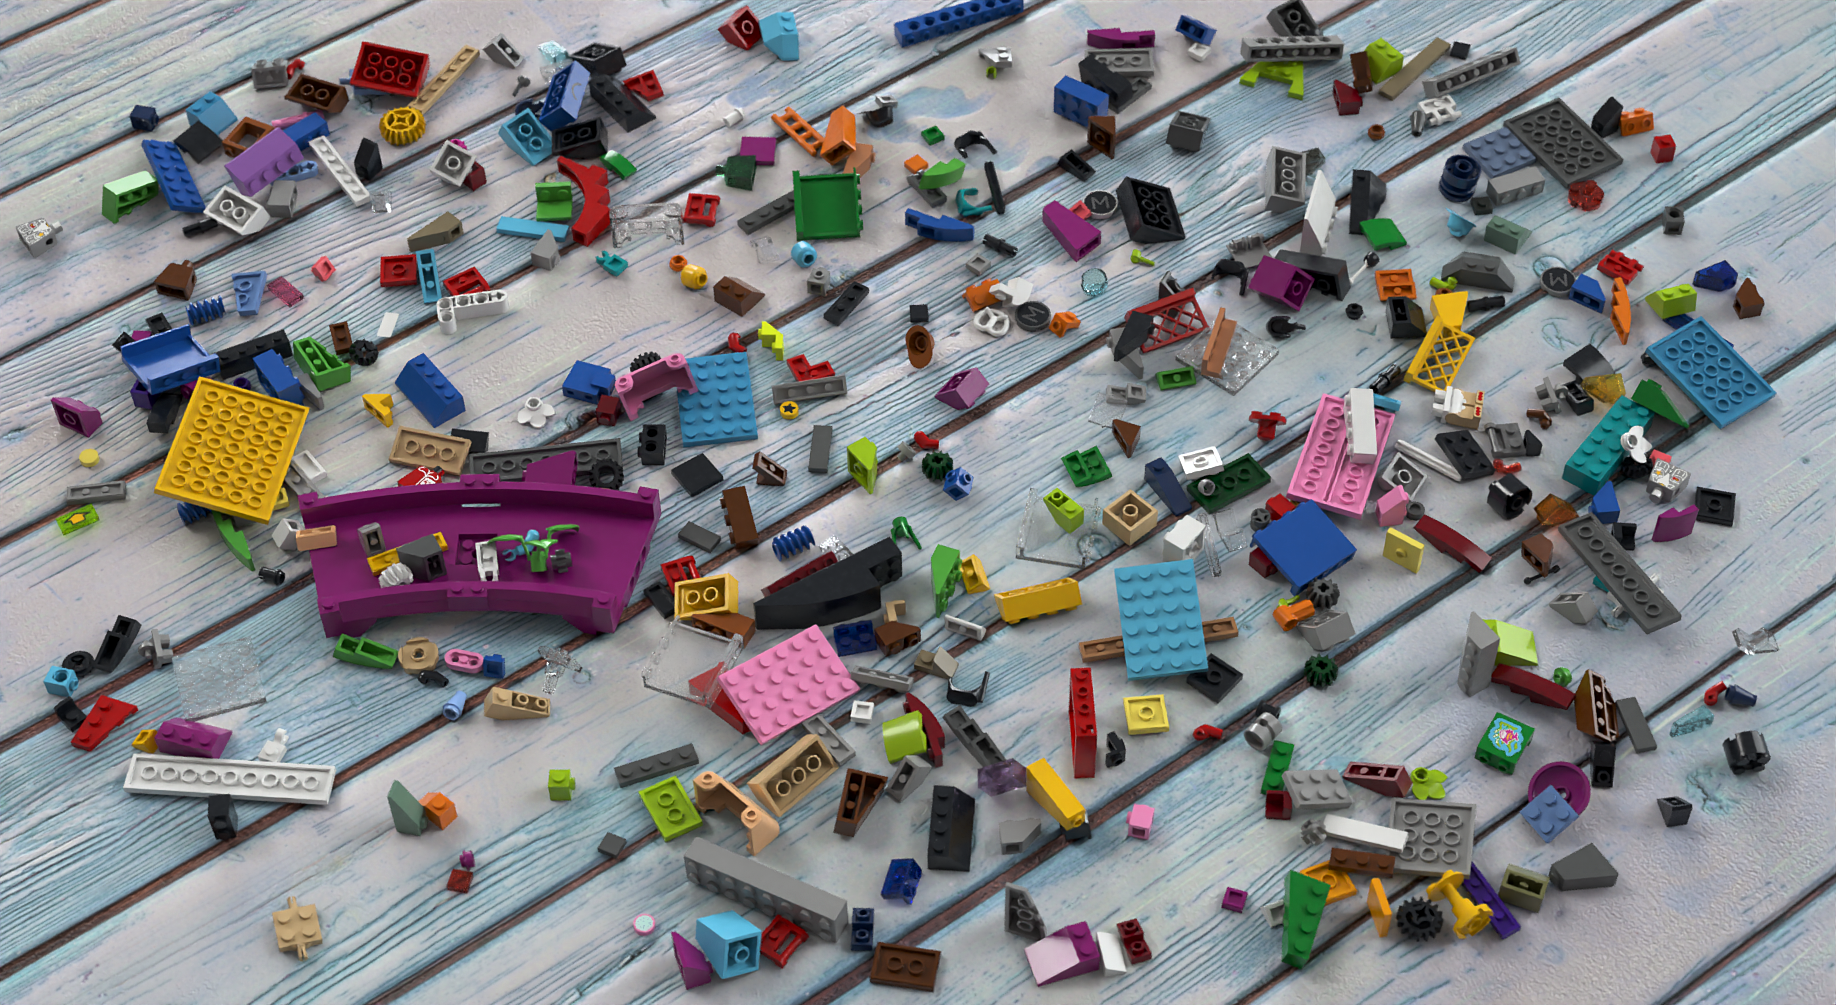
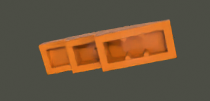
[1610,277,1631,345]

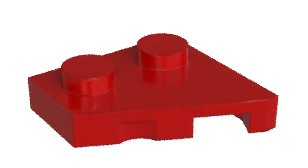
[623,70,664,102]

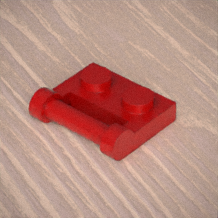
[684,193,720,227]
[443,266,490,296]
[660,555,701,598]
[760,914,809,969]

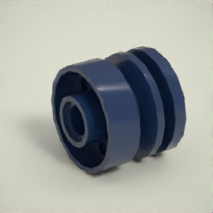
[1438,155,1481,202]

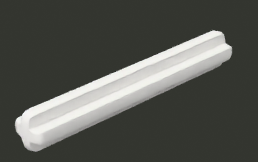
[1395,439,1462,481]

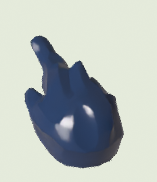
[514,98,544,118]

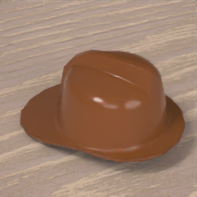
[905,325,935,369]

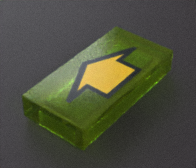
[55,503,100,536]

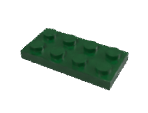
[1187,453,1271,515]

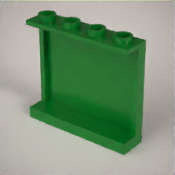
[793,167,863,241]

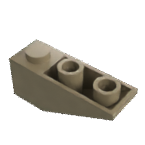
[407,211,464,252]

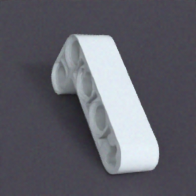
[437,290,509,335]

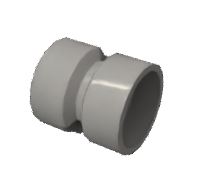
[1244,712,1282,751]

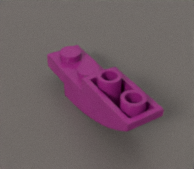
[1087,28,1155,49]

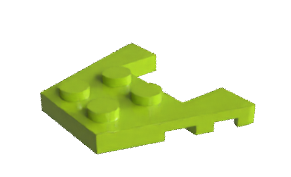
[1239,60,1304,100]

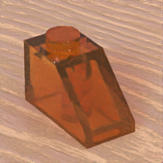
[1533,493,1579,527]

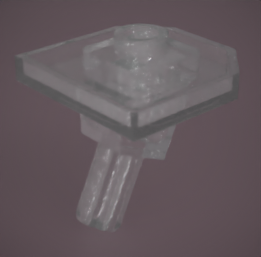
[538,646,583,695]

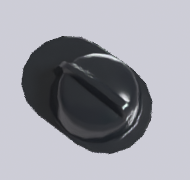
[857,104,896,128]

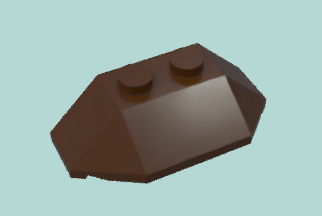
[1574,669,1619,743]

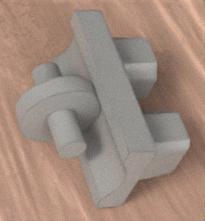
[1535,377,1569,414]
[138,629,173,669]

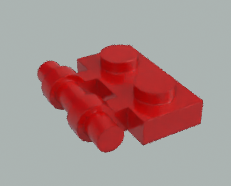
[1597,250,1644,285]

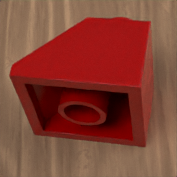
[717,5,762,51]

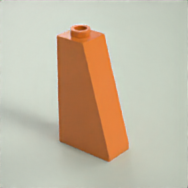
[820,106,856,165]

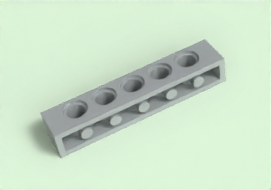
[1240,35,1344,62]
[1422,47,1521,98]

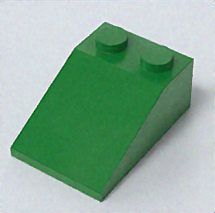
[1631,379,1689,429]

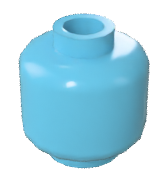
[791,241,817,268]

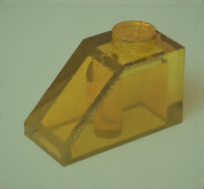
[1580,373,1626,404]

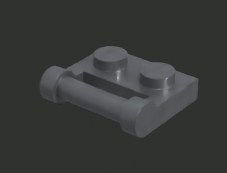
[1484,422,1526,458]

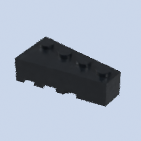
[1274,249,1351,301]

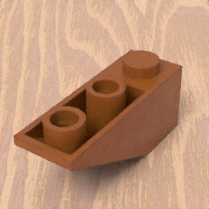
[691,613,756,649]

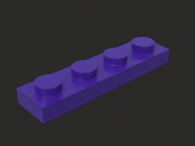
[1461,861,1521,940]

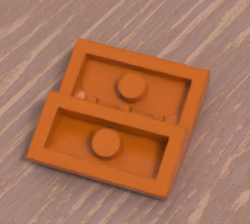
[1374,269,1417,301]

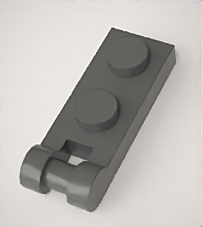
[906,169,947,208]

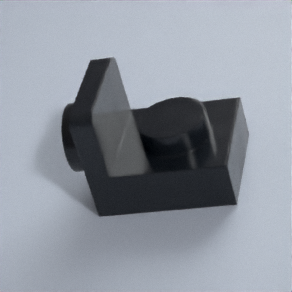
[54,696,87,733]

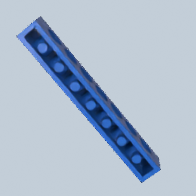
[894,0,1024,48]

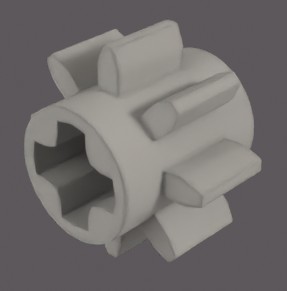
[1301,819,1327,845]

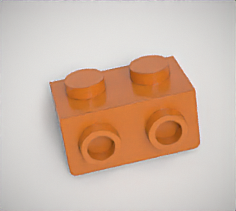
[1619,108,1654,136]
[962,278,1003,312]

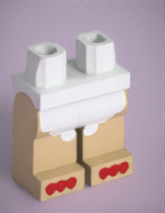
[1431,386,1485,430]

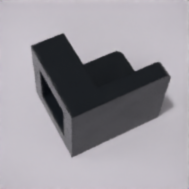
[1611,522,1637,551]

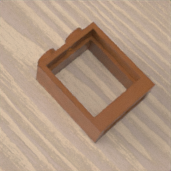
[222,116,275,158]

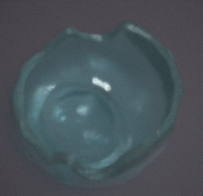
[1081,268,1108,297]

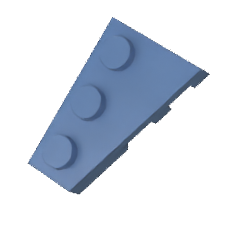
[231,271,267,316]

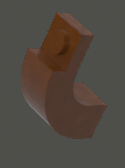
[1350,51,1373,94]

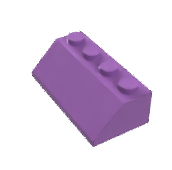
[224,127,304,197]

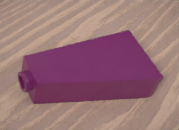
[1042,200,1101,262]

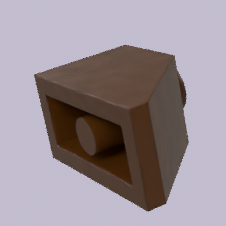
[1521,533,1553,578]

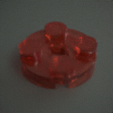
[1567,180,1604,211]

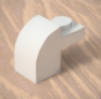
[989,277,1033,308]

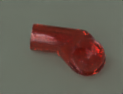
[1493,458,1522,475]

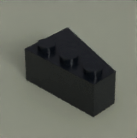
[1078,53,1133,107]

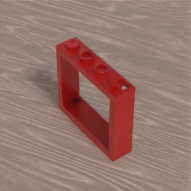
[1068,667,1097,779]

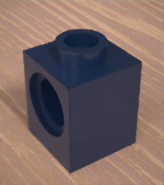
[129,105,159,132]

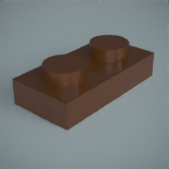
[329,321,352,355]

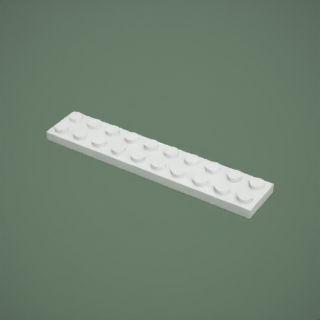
[123,754,336,805]

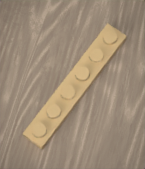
[408,45,480,115]

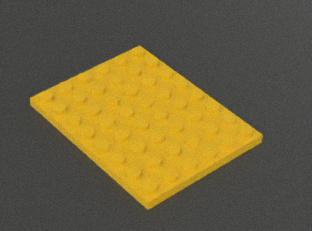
[154,376,310,525]

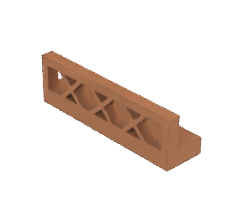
[1201,307,1237,378]

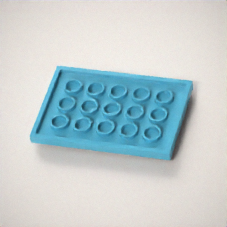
[1114,559,1208,681]

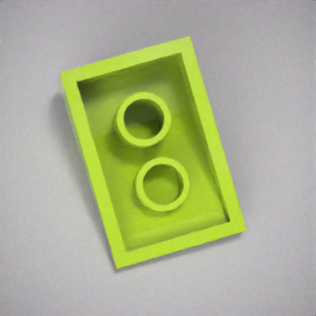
[1482,619,1538,666]

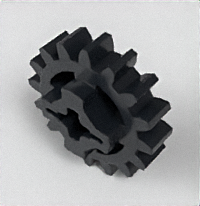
[1396,897,1444,942]

